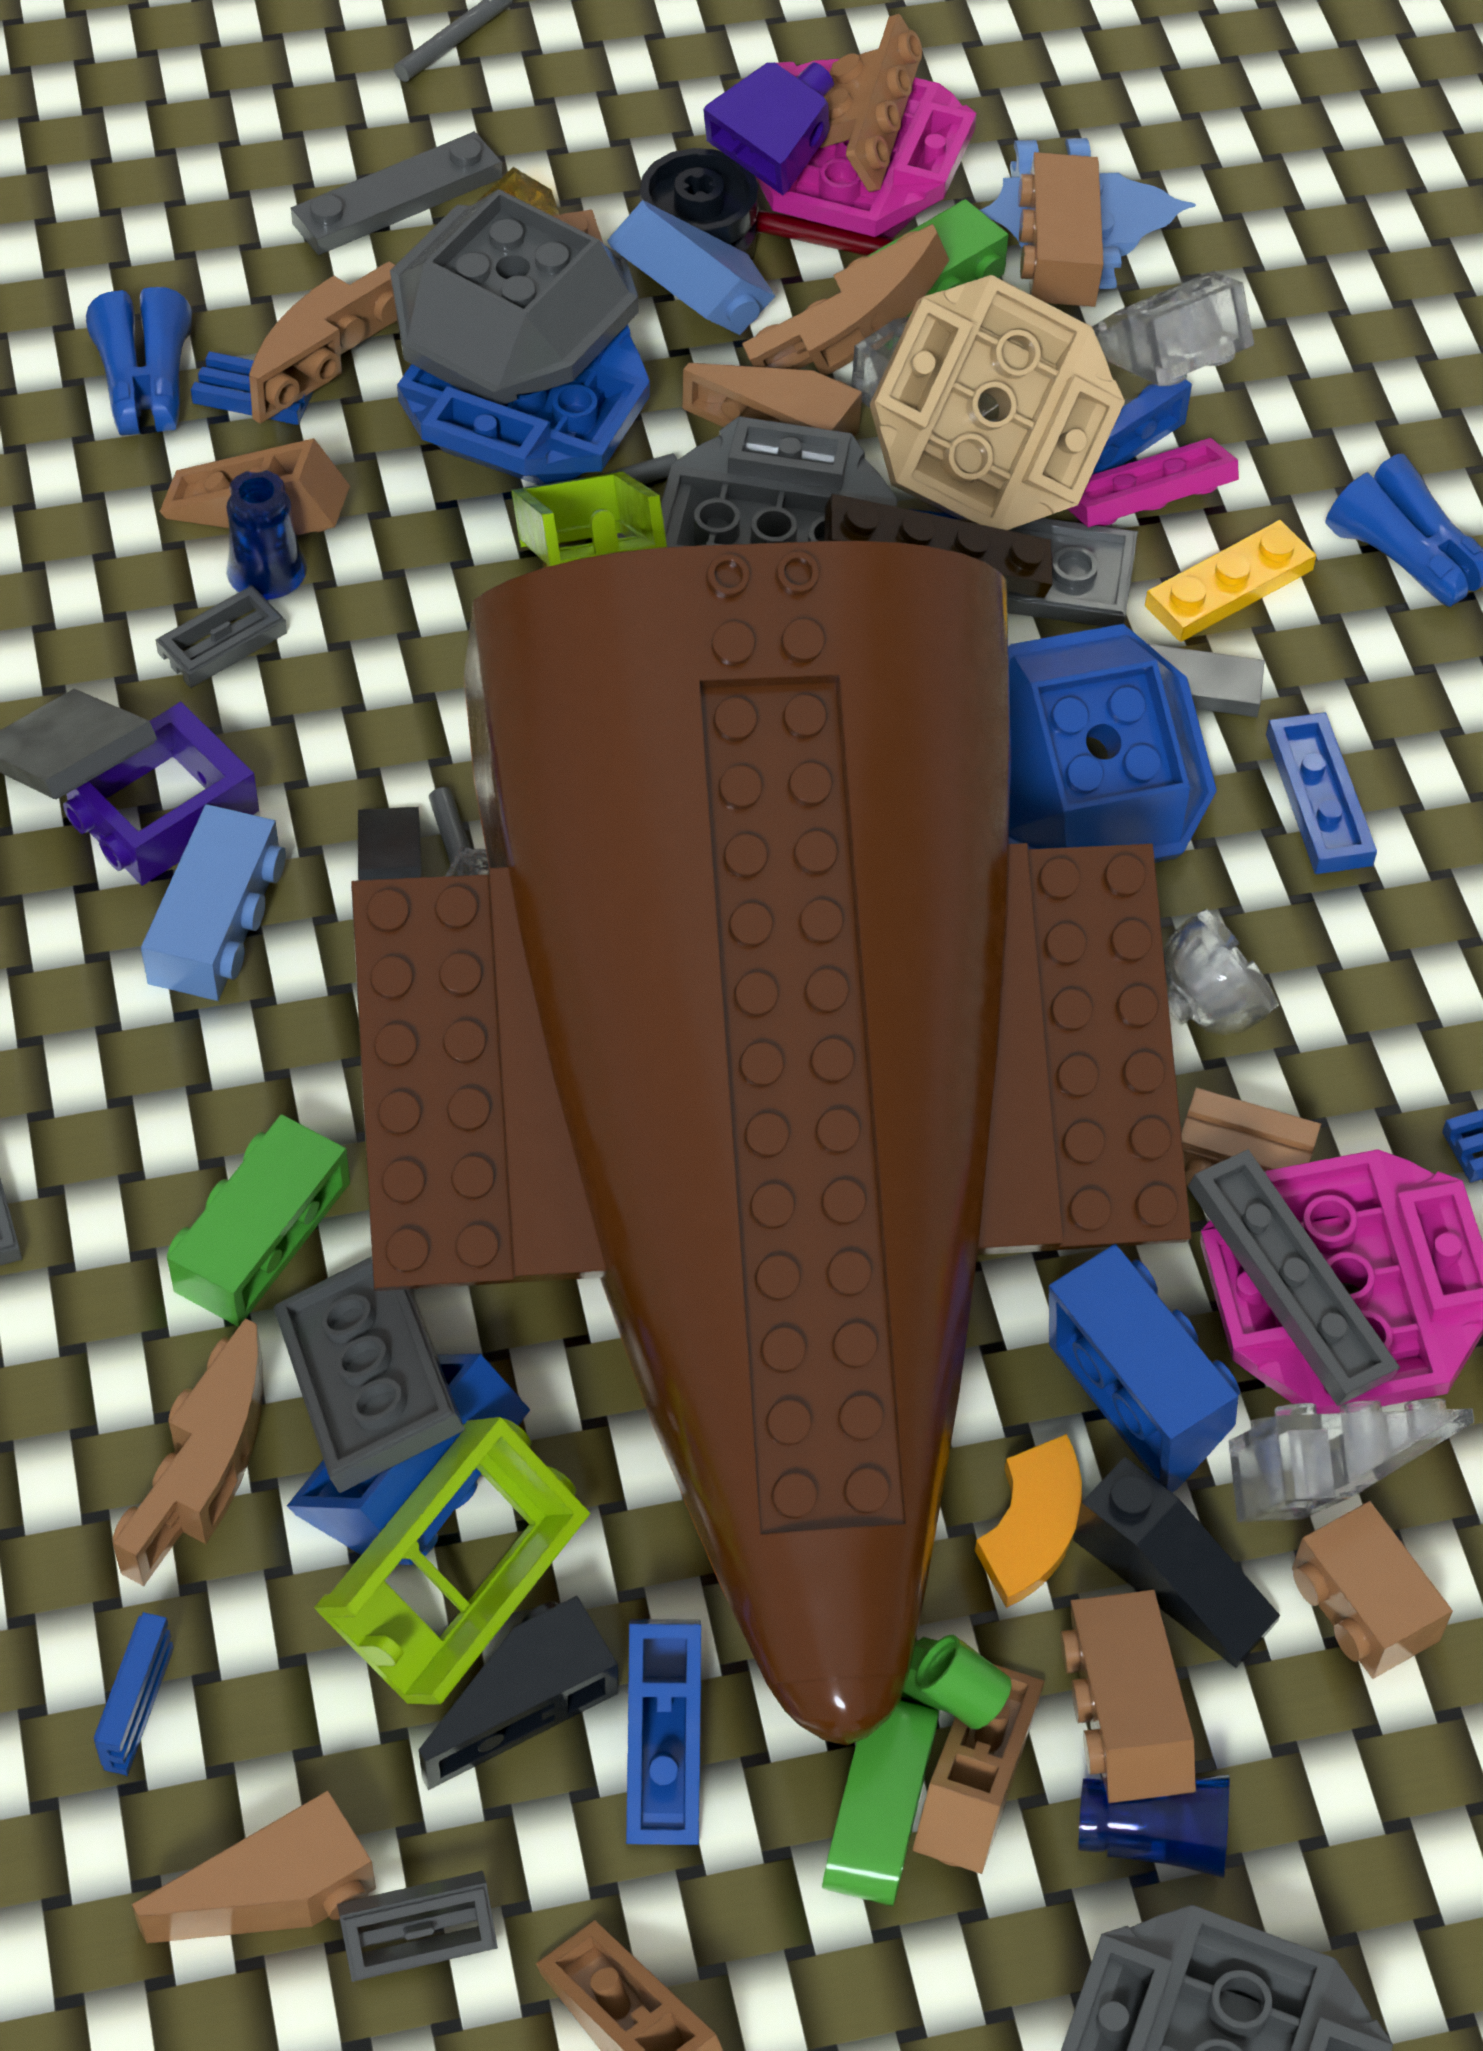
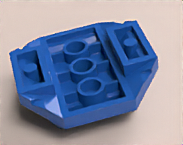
[397,324,650,485]
[1008,624,1217,863]

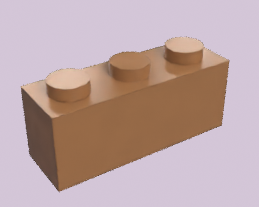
[1018,152,1104,307]
[1060,1590,1196,1803]

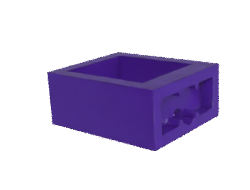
[63,702,259,886]

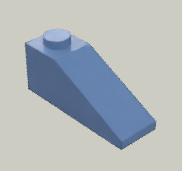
[607,200,775,335]

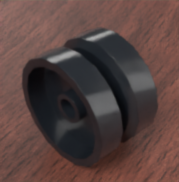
[640,148,758,260]

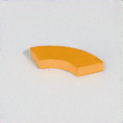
[975,1434,1082,1608]

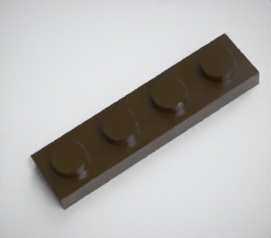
[825,493,1053,598]

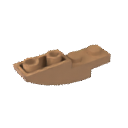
[742,224,949,376]
[249,261,397,424]
[113,1318,263,1586]

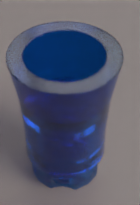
[226,470,307,600]
[1078,1775,1230,1878]

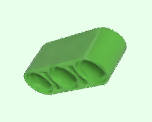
[822,1700,940,1907]

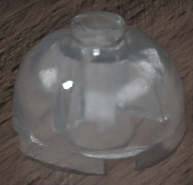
[1163,909,1279,1036]

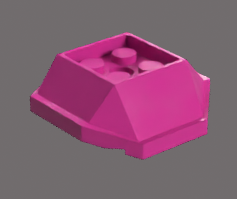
[754,59,977,239]
[1200,1149,1483,1420]

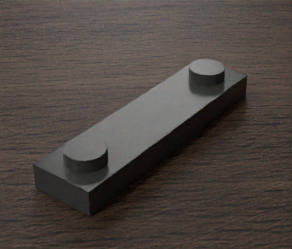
[291,131,502,255]
[1188,1149,1400,1406]

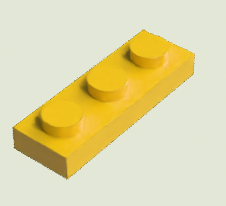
[1144,520,1317,642]

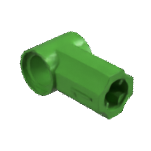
[902,1634,1012,1729]

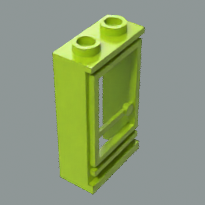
[511,472,667,567]
[314,1417,591,1705]

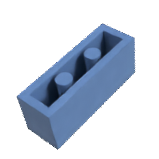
[141,804,286,1001]

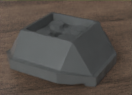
[390,189,639,405]
[661,416,898,547]
[1061,1905,1393,2051]

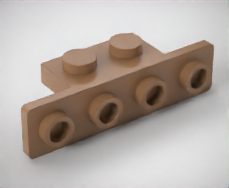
[820,14,922,192]

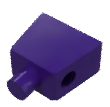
[703,62,834,196]

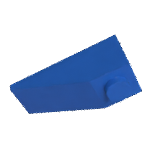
[626,1619,701,1845]

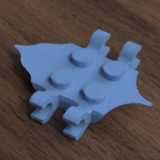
[980,138,1196,289]

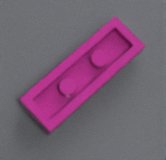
[1068,438,1239,528]

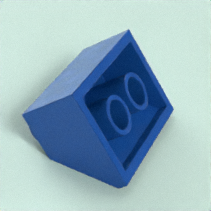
[1049,1244,1240,1493]
[287,1354,530,1565]

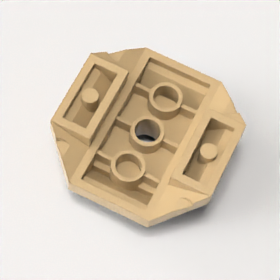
[869,275,1125,530]

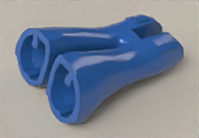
[86,287,192,436]
[1325,453,1483,607]

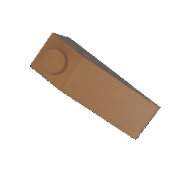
[682,363,862,437]
[160,438,350,537]
[912,1664,1045,1874]
[132,1791,376,1943]
[536,1920,723,2051]

